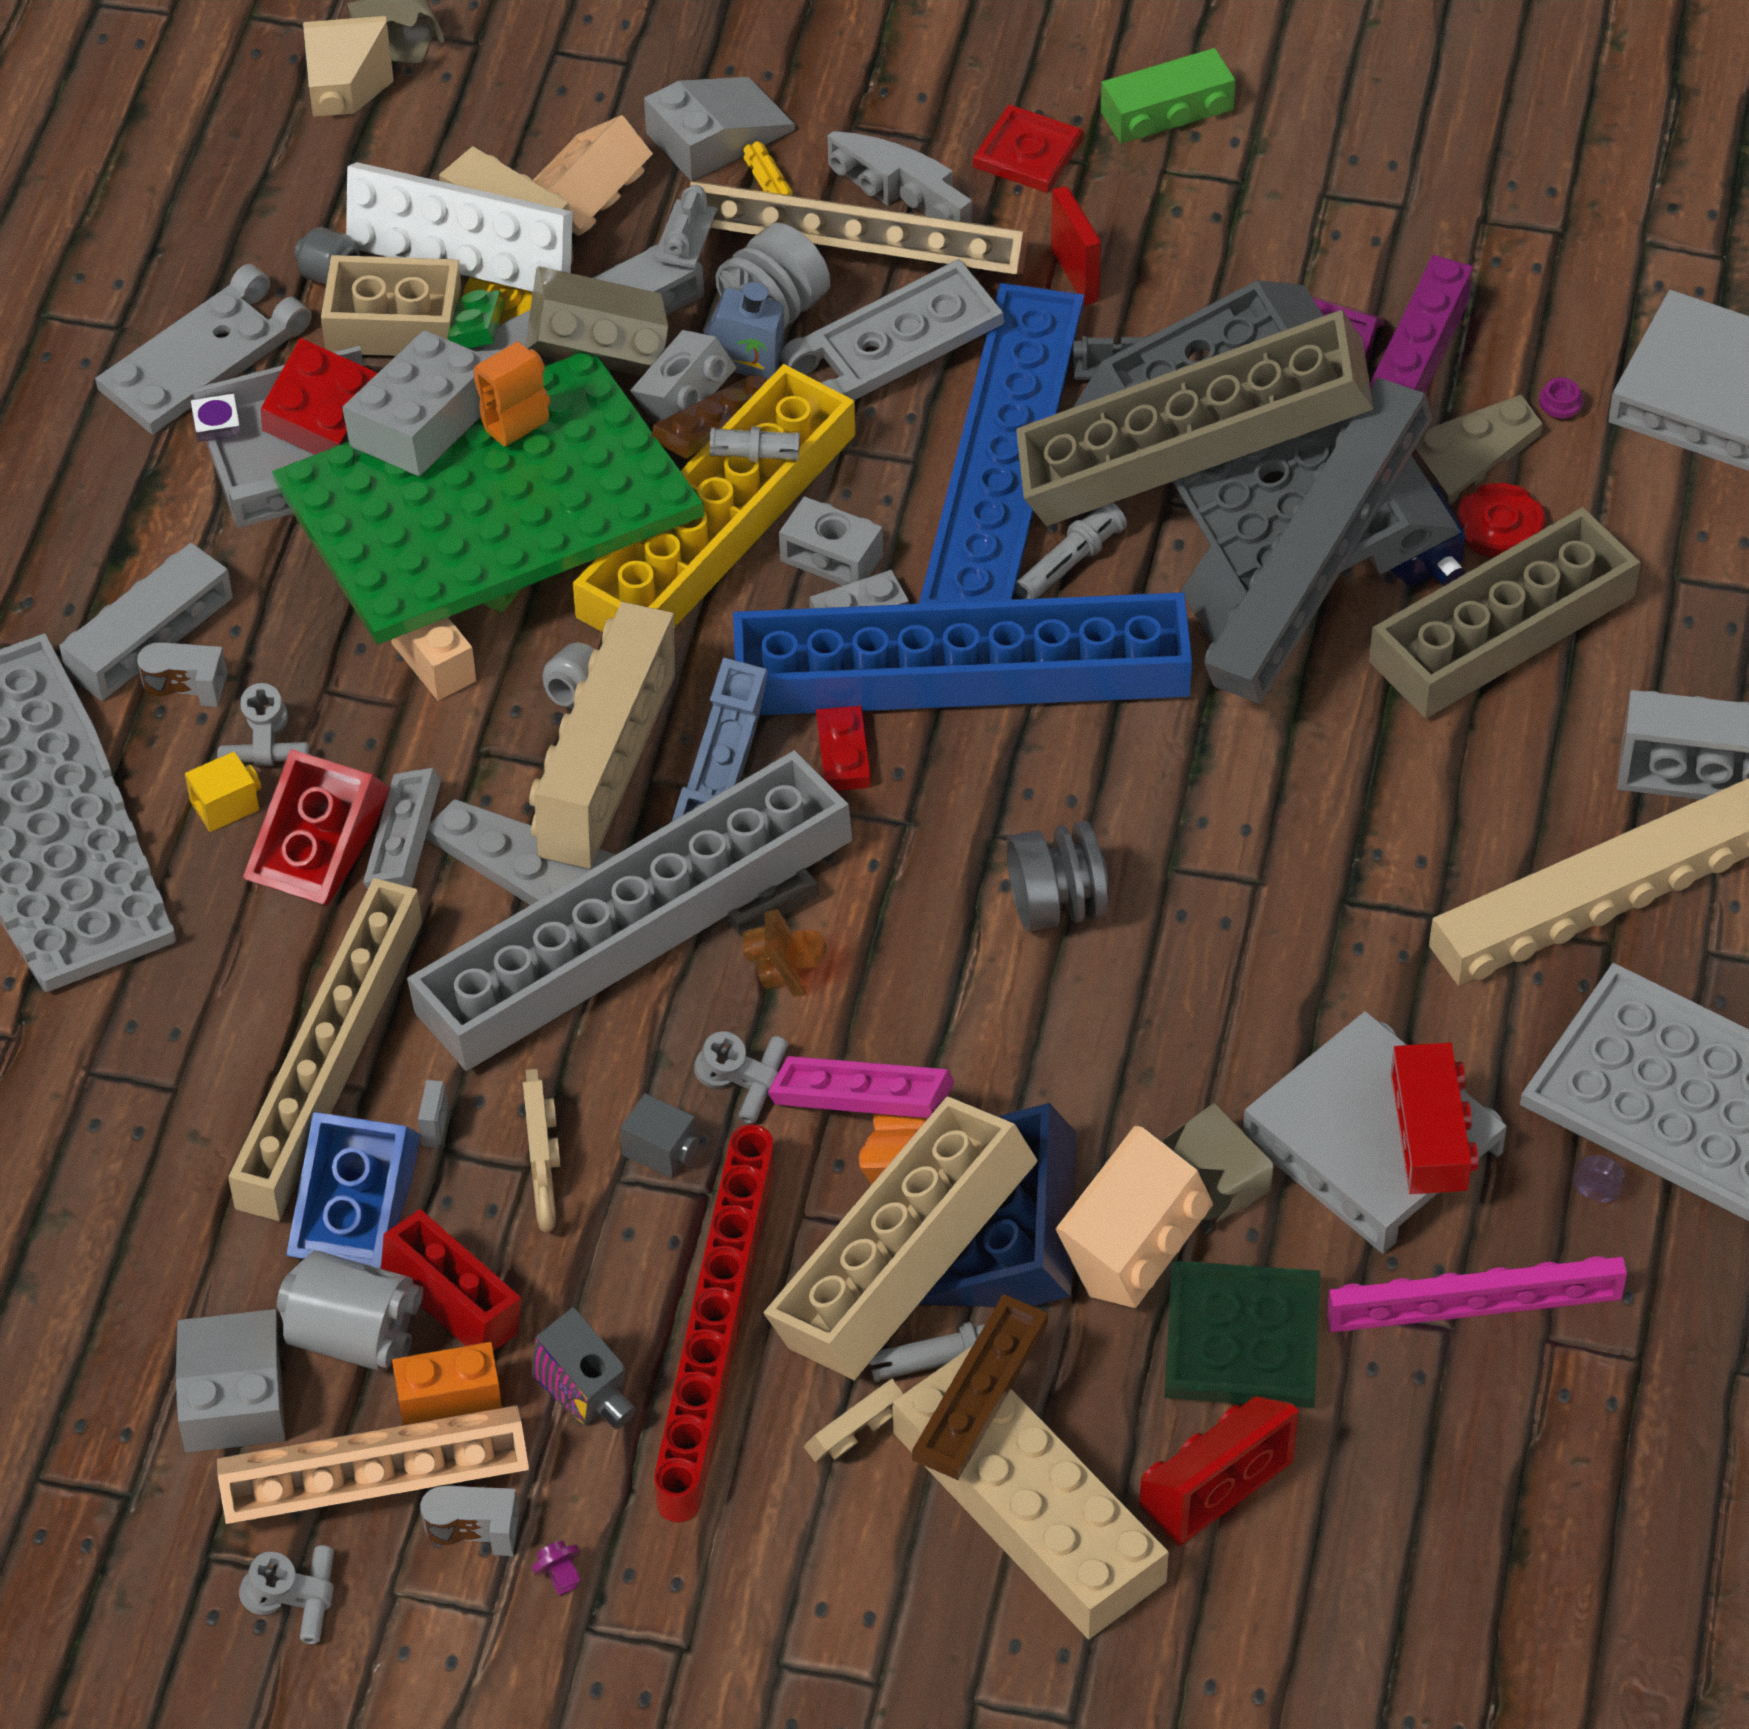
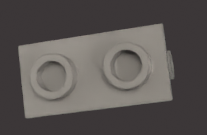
[654,185,717,268]

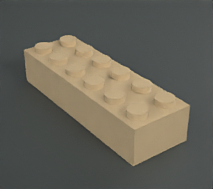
[529,602,675,869]
[763,1096,1038,1380]
[893,1347,1169,1640]

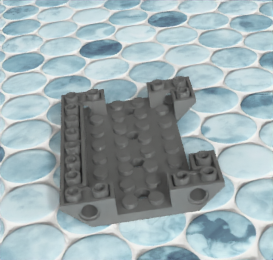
[1074,280,1459,643]

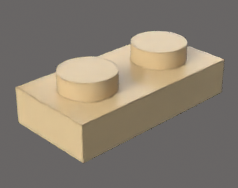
[803,1379,903,1463]

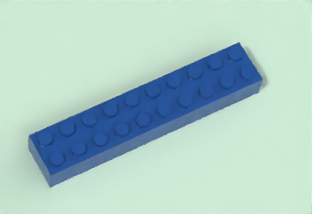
[733,592,1192,715]

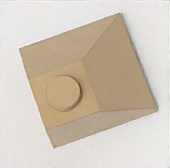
[303,16,394,117]

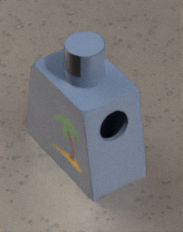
[704,282,784,379]

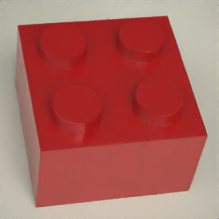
[260,337,378,455]

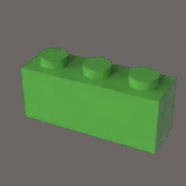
[1101,48,1235,144]

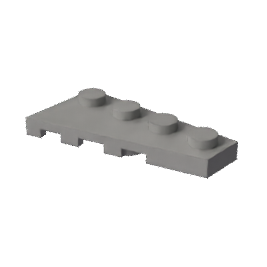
[426,799,616,905]

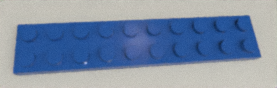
[919,283,1084,604]

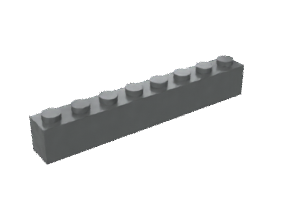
[1204,377,1433,704]

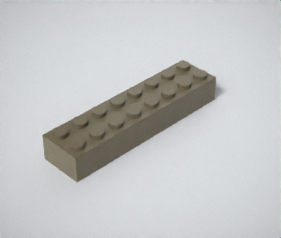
[1016,310,1374,526]

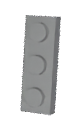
[363,768,441,889]

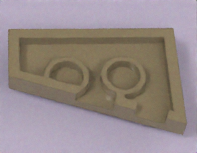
[1411,395,1543,507]

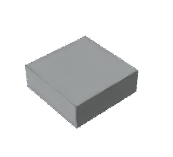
[418,1080,449,1148]

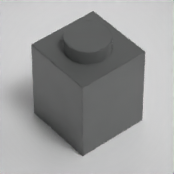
[620,1093,699,1178]

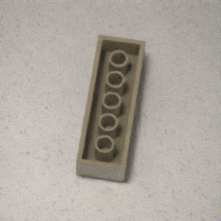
[1369,507,1641,719]

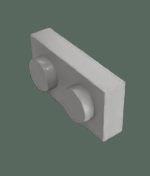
[809,570,909,608]

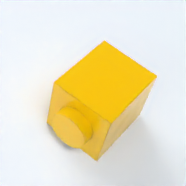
[185,751,261,832]

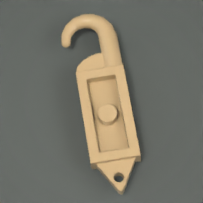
[523,1069,561,1233]

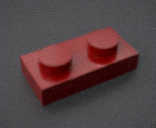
[816,706,870,791]

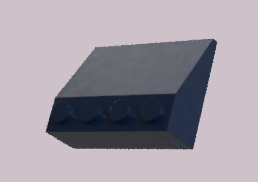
[918,1103,1076,1307]

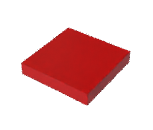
[973,104,1083,193]
[1051,185,1101,306]

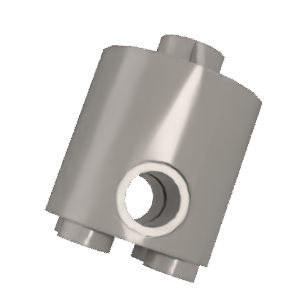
[277,1250,423,1372]

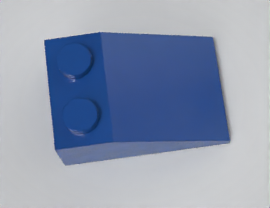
[286,1112,421,1269]

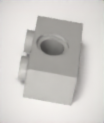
[630,330,736,423]
[779,496,883,586]

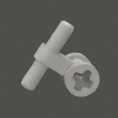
[217,683,310,767]
[694,1031,788,1124]
[239,1545,334,1644]

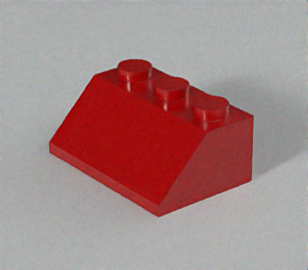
[1139,1396,1299,1547]

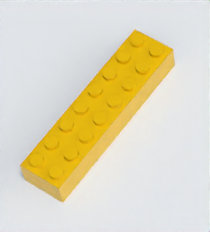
[573,364,855,632]

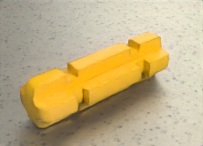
[743,141,793,195]

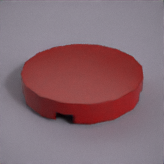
[1456,483,1545,558]

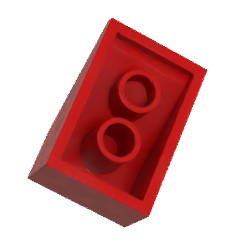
[242,749,390,906]

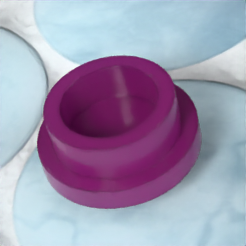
[1539,378,1583,418]

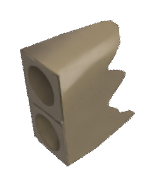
[347,0,444,63]
[1161,1103,1274,1223]

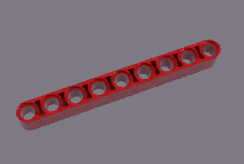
[654,1124,774,1522]

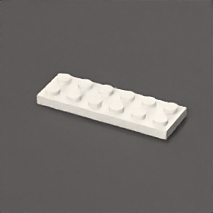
[346,162,573,291]

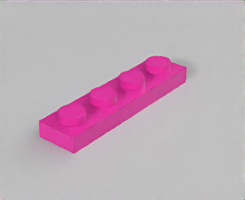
[768,1056,955,1118]

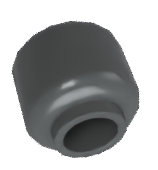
[294,227,360,285]

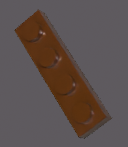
[651,374,768,458]
[912,1294,1048,1480]

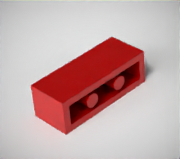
[1390,1042,1479,1195]
[381,1209,521,1351]

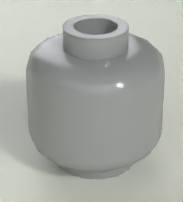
[542,642,595,709]

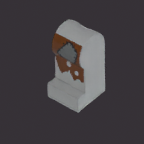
[137,642,228,707]
[420,1486,520,1556]

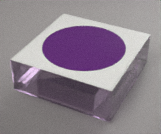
[191,393,241,442]

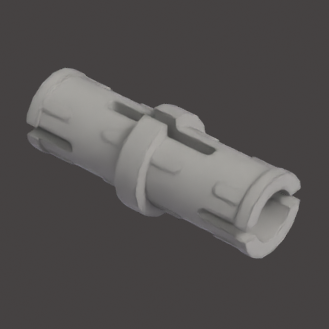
[710,426,800,462]

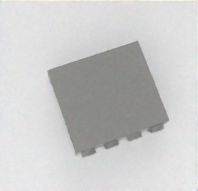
[1608,289,1749,471]
[192,346,363,528]
[1243,1011,1507,1254]

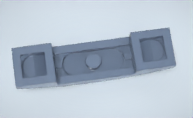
[672,657,768,822]

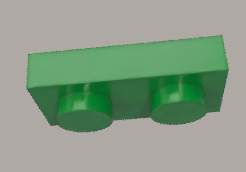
[447,290,505,349]

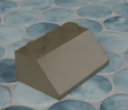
[525,266,668,377]

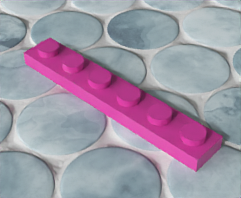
[1326,1256,1627,1333]

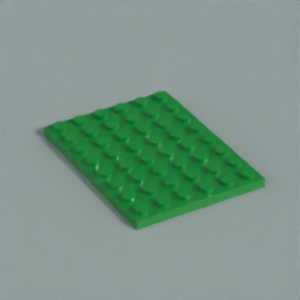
[272,353,705,645]

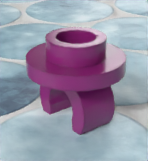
[531,1540,581,1596]

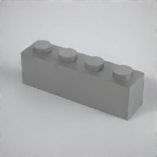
[59,542,233,701]

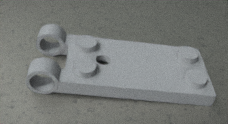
[780,259,1004,400]
[95,264,312,435]

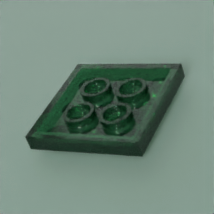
[1164,1261,1321,1408]

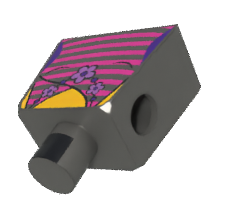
[531,1307,637,1430]

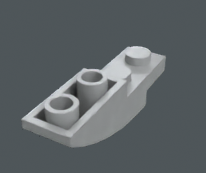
[827,131,972,223]

